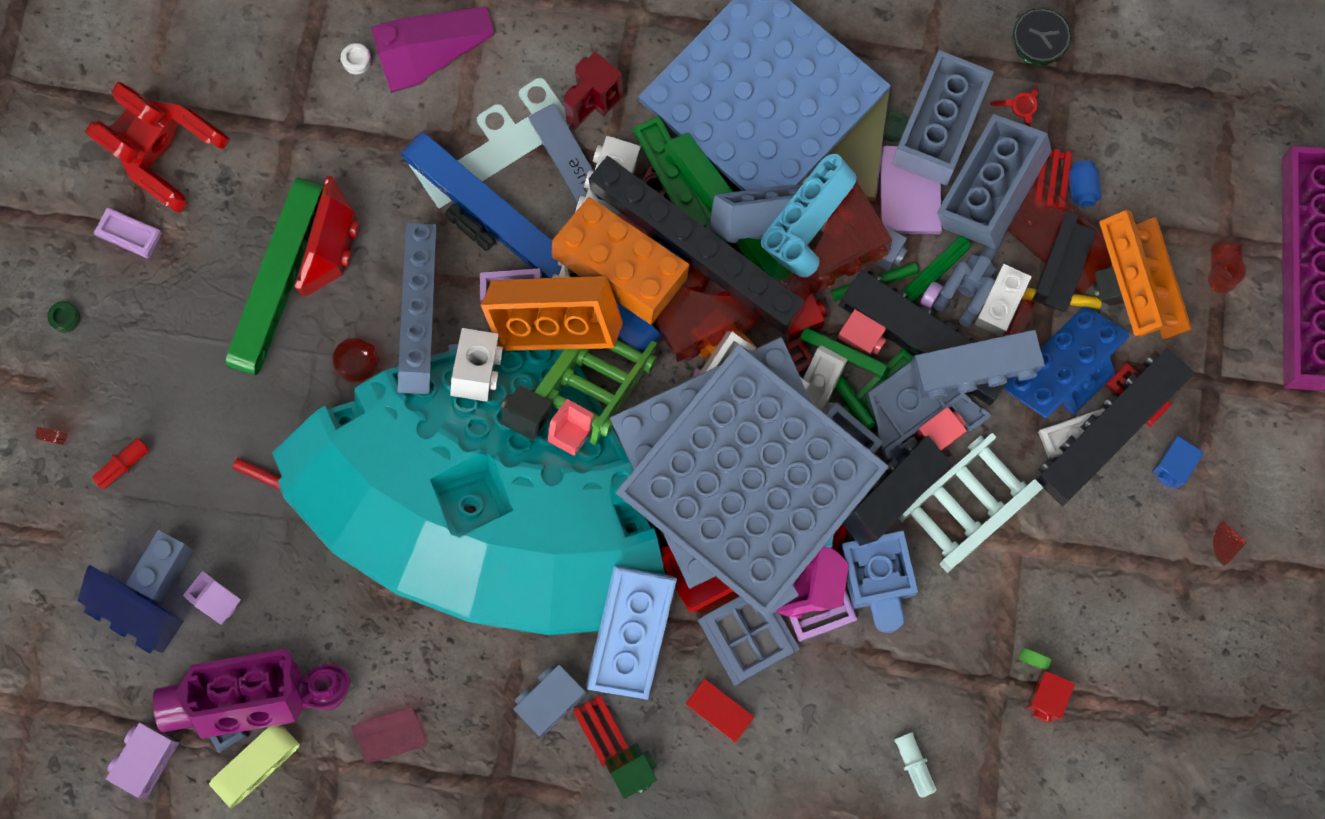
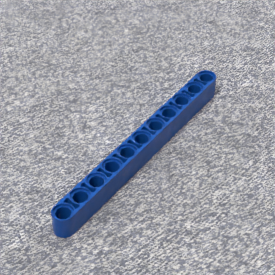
[400,132,662,353]

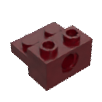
[563,52,623,130]

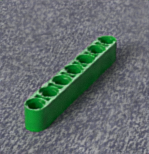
[226,177,324,376]

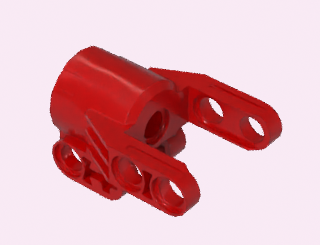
[85,81,231,213]

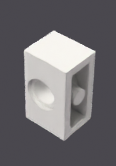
[974,264,1032,337]
[450,328,503,402]

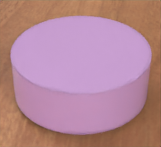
[919,281,944,310]

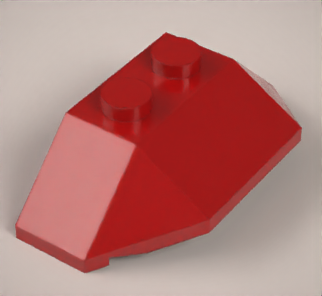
[295,175,361,297]

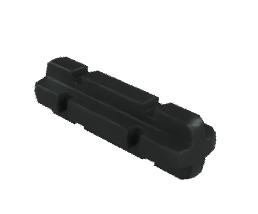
[445,204,496,251]

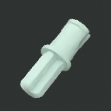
[894,732,936,797]

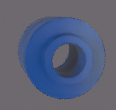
[1068,161,1102,207]

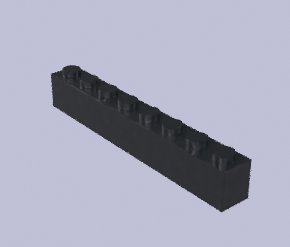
[588,155,805,335]

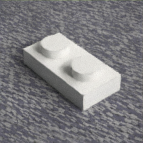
[803,345,848,411]

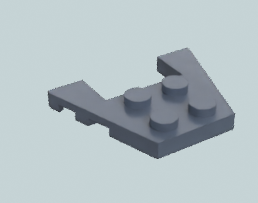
[865,360,991,462]

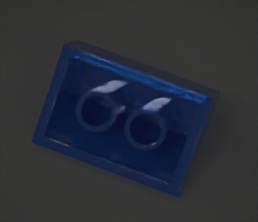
[78,565,184,654]

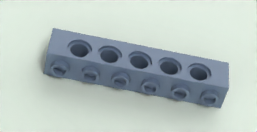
[398,223,436,394]

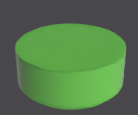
[1018,648,1052,671]

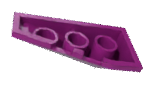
[370,7,495,93]

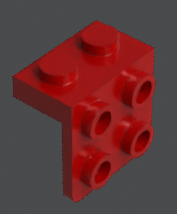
[660,545,733,612]

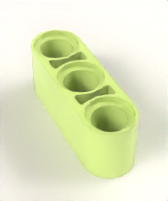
[209,724,300,808]

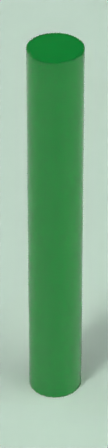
[830,262,919,302]
[835,375,876,430]

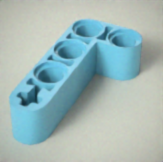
[761,154,857,277]

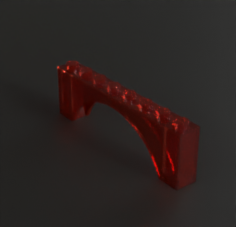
[654,181,892,362]

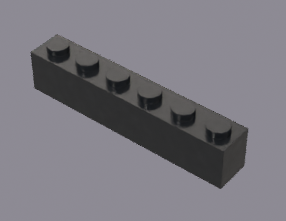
[838,269,1010,406]
[1036,348,1195,507]

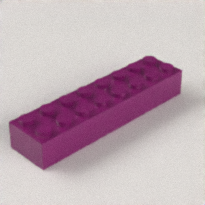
[1281,146,1325,391]

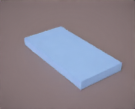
[586,565,677,700]

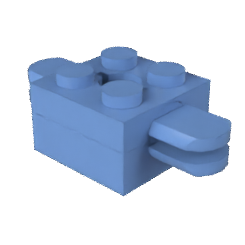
[839,531,918,633]

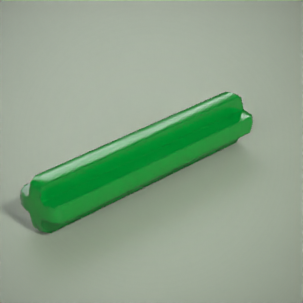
[902,235,971,303]

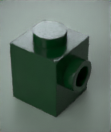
[604,743,658,799]

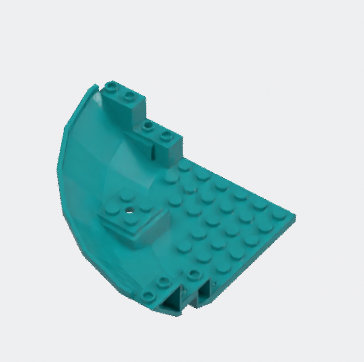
[272,348,665,635]

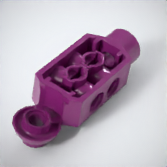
[153,649,350,739]

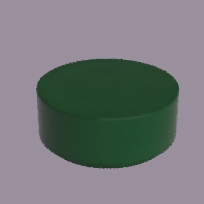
[47,301,80,333]

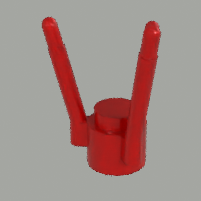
[990,85,1039,127]

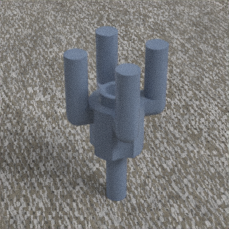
[933,238,1004,327]

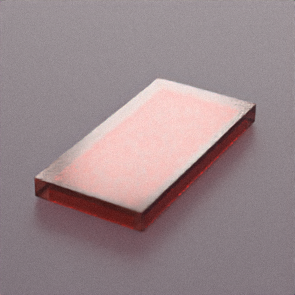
[1007,176,1112,295]

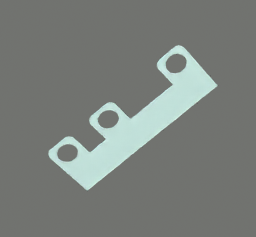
[409,78,570,209]

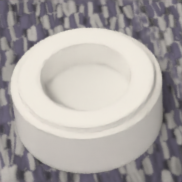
[341,43,371,74]

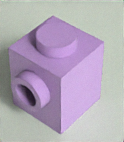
[183,571,241,625]

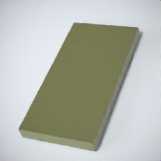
[827,88,891,201]

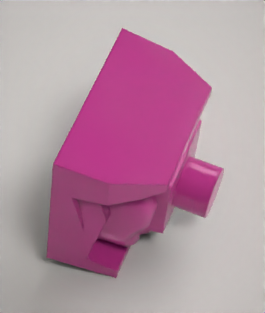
[776,546,849,619]

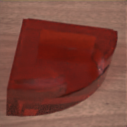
[1213,521,1247,566]

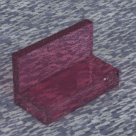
[351,708,426,765]

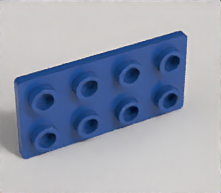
[1003,306,1129,418]

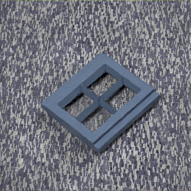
[698,596,800,686]

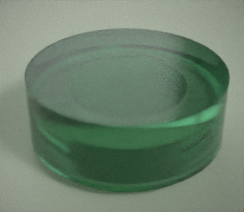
[884,111,908,142]

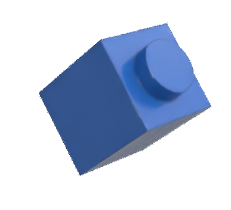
[1152,436,1204,489]

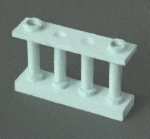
[899,433,1043,573]

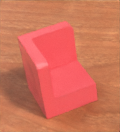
[548,399,594,456]

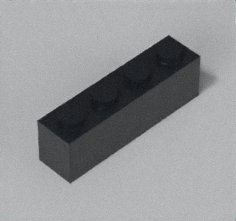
[842,435,951,546]

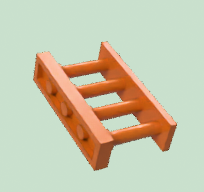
[1099,210,1192,340]

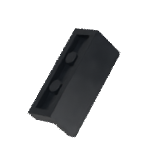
[1032,211,1096,312]

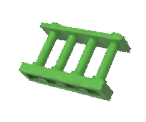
[534,340,658,445]

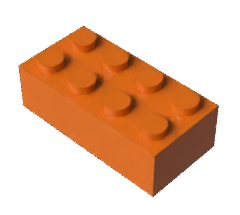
[551,197,690,325]
[481,276,623,351]

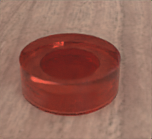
[34,427,68,445]

